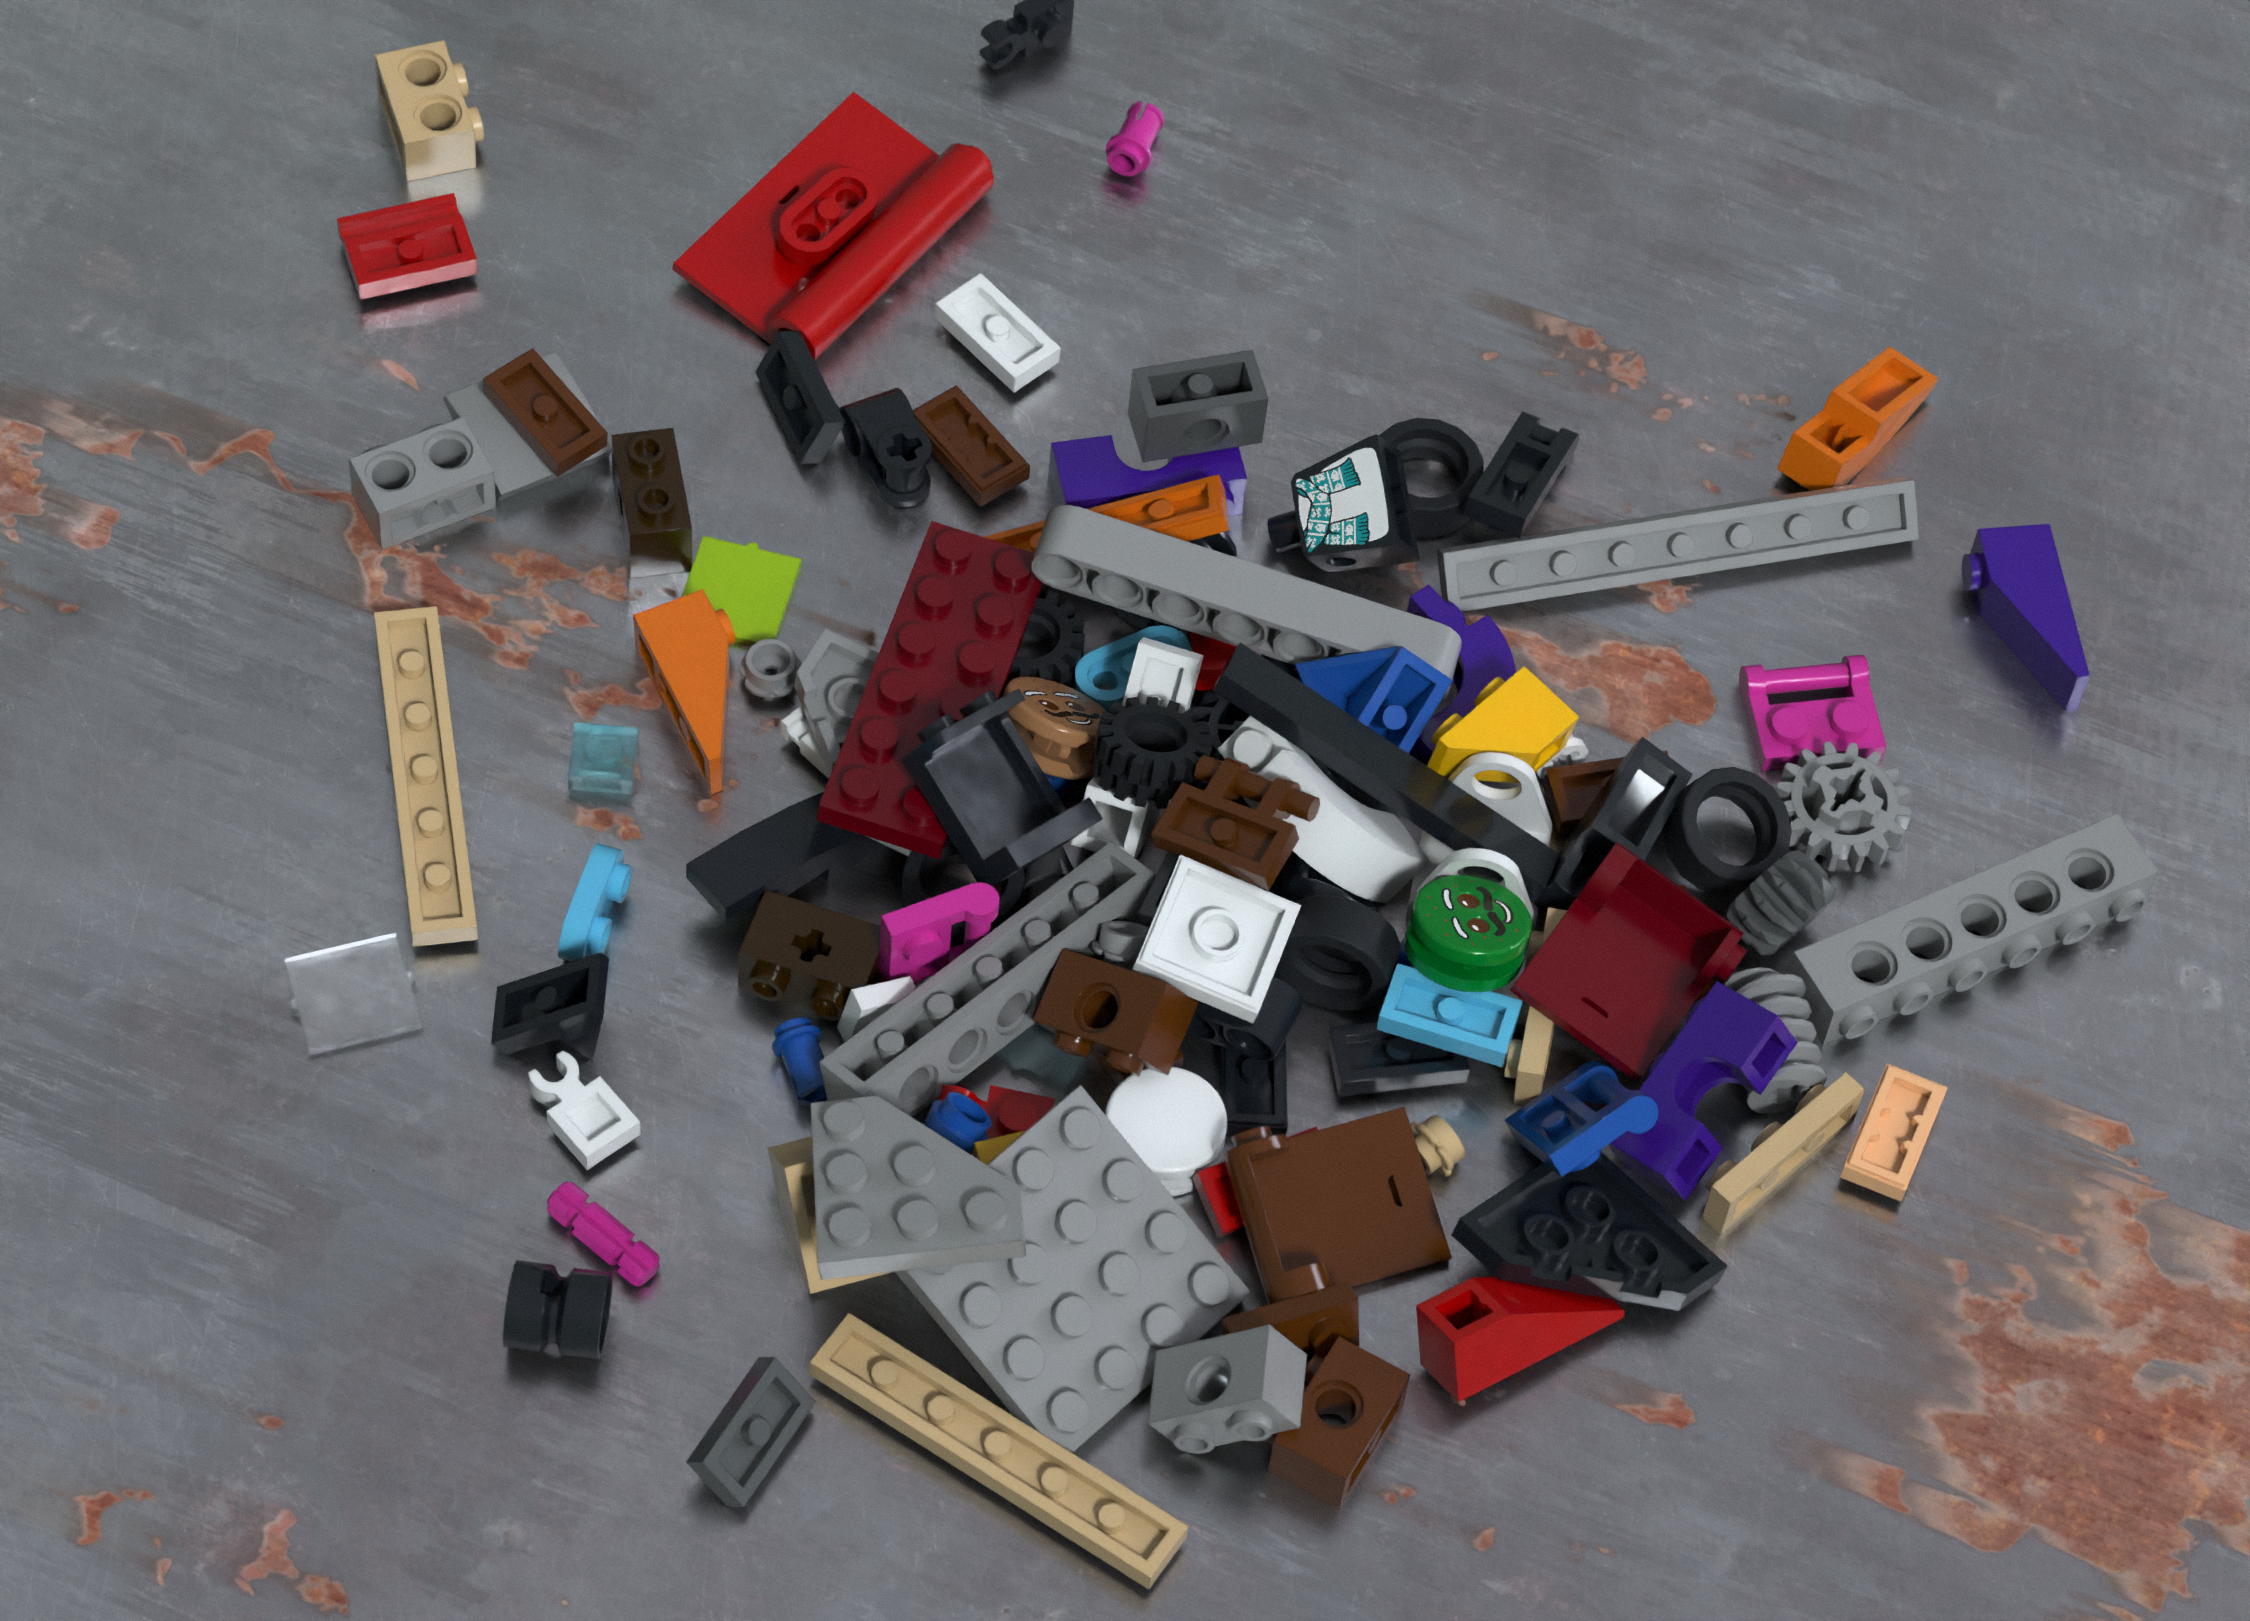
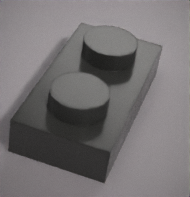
[686,1357,816,1507]

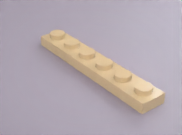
[374,606,478,947]
[809,1313,1189,1589]

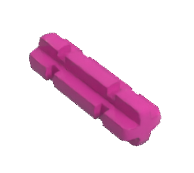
[547,1181,660,1286]

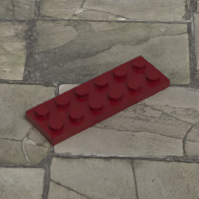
[816,521,1044,859]

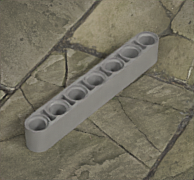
[1032,505,1462,703]

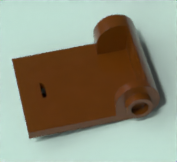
[1222,1107,1452,1305]

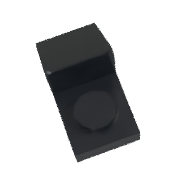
[491,952,609,1059]

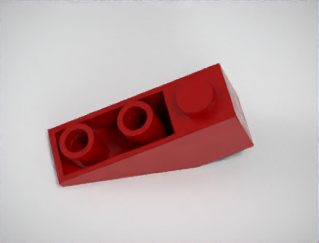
[1416,1277,1624,1402]

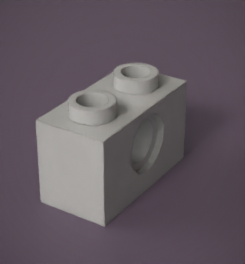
[1148,1325,1307,1454]

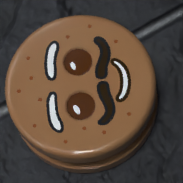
[1001,677,1106,780]

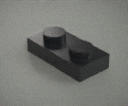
[755,331,845,464]
[1327,1022,1470,1096]

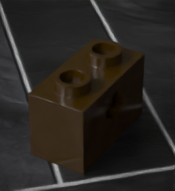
[612,428,692,579]
[738,890,881,1021]

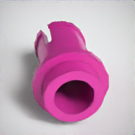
[1105,102,1164,176]

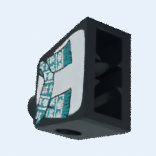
[1267,434,1420,572]

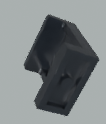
[901,689,1103,886]

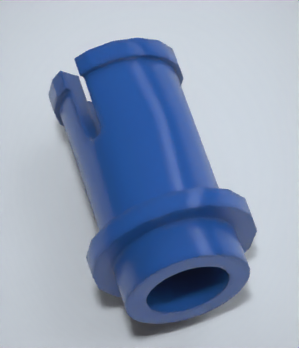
[772,1017,827,1106]

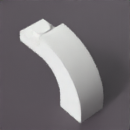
[1071,637,1204,859]
[1218,716,1430,903]

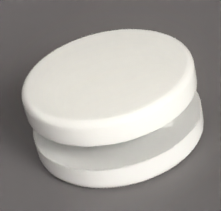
[1105,1067,1227,1196]

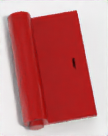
[672,92,994,361]

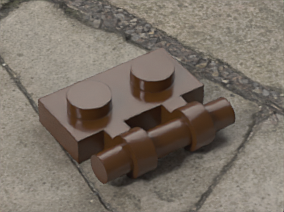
[1151,755,1320,891]

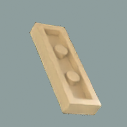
[1504,907,1567,1106]
[1702,1072,1865,1235]

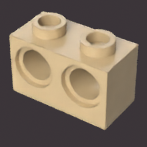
[375,40,484,182]

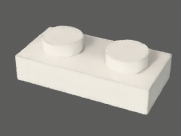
[934,273,1061,393]

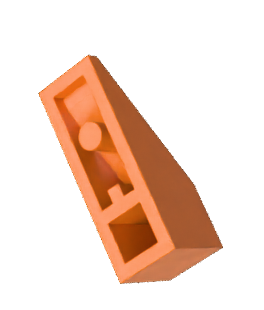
[633,589,736,795]

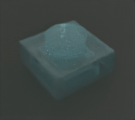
[568,722,639,795]

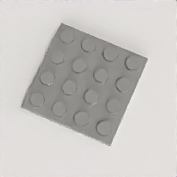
[896,1085,1251,1453]

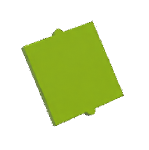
[682,536,802,646]

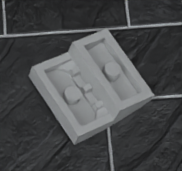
[443,352,612,502]

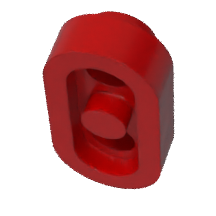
[777,167,879,265]

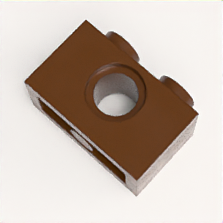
[1032,948,1198,1077]
[1265,1337,1410,1510]

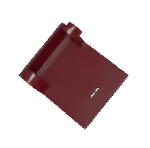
[1510,842,1747,1083]

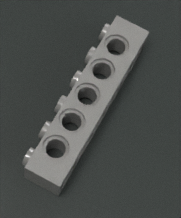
[1787,813,2159,1045]
[819,841,1156,1117]

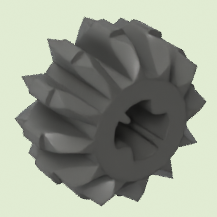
[1726,850,1836,956]

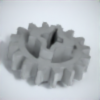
[1776,742,1913,872]

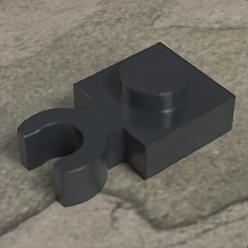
[979,0,1074,69]

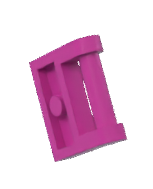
[1739,654,1887,772]
[878,882,1000,985]

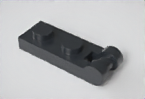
[1463,411,1579,538]

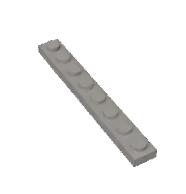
[1437,476,1919,612]

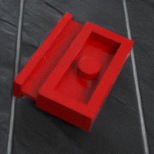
[337,193,478,300]

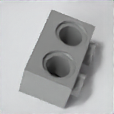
[349,416,496,550]

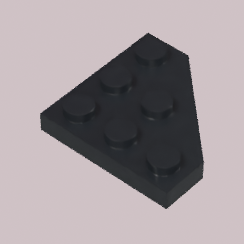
[1451,1152,1727,1311]

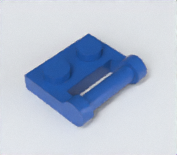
[1504,1061,1659,1177]

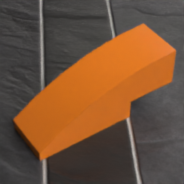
[1777,346,1938,491]

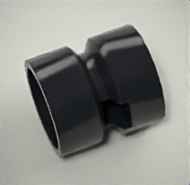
[503,1260,613,1360]

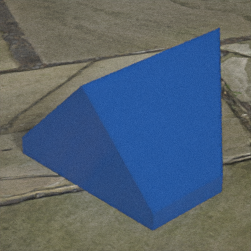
[1295,646,1453,754]

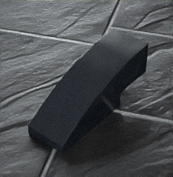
[1530,737,1693,914]

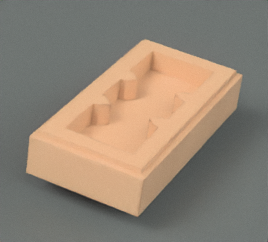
[1840,1063,1948,1202]

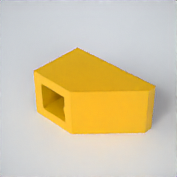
[1427,666,1579,784]

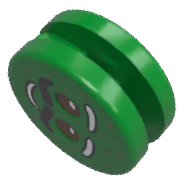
[1404,875,1532,992]

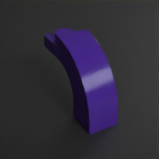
[1407,585,1516,782]

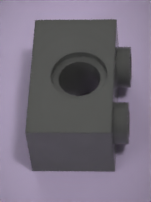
[1128,350,1268,462]

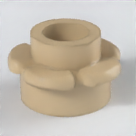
[1410,1115,1465,1177]

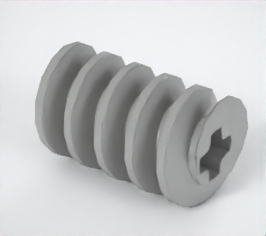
[1724,967,1827,1114]

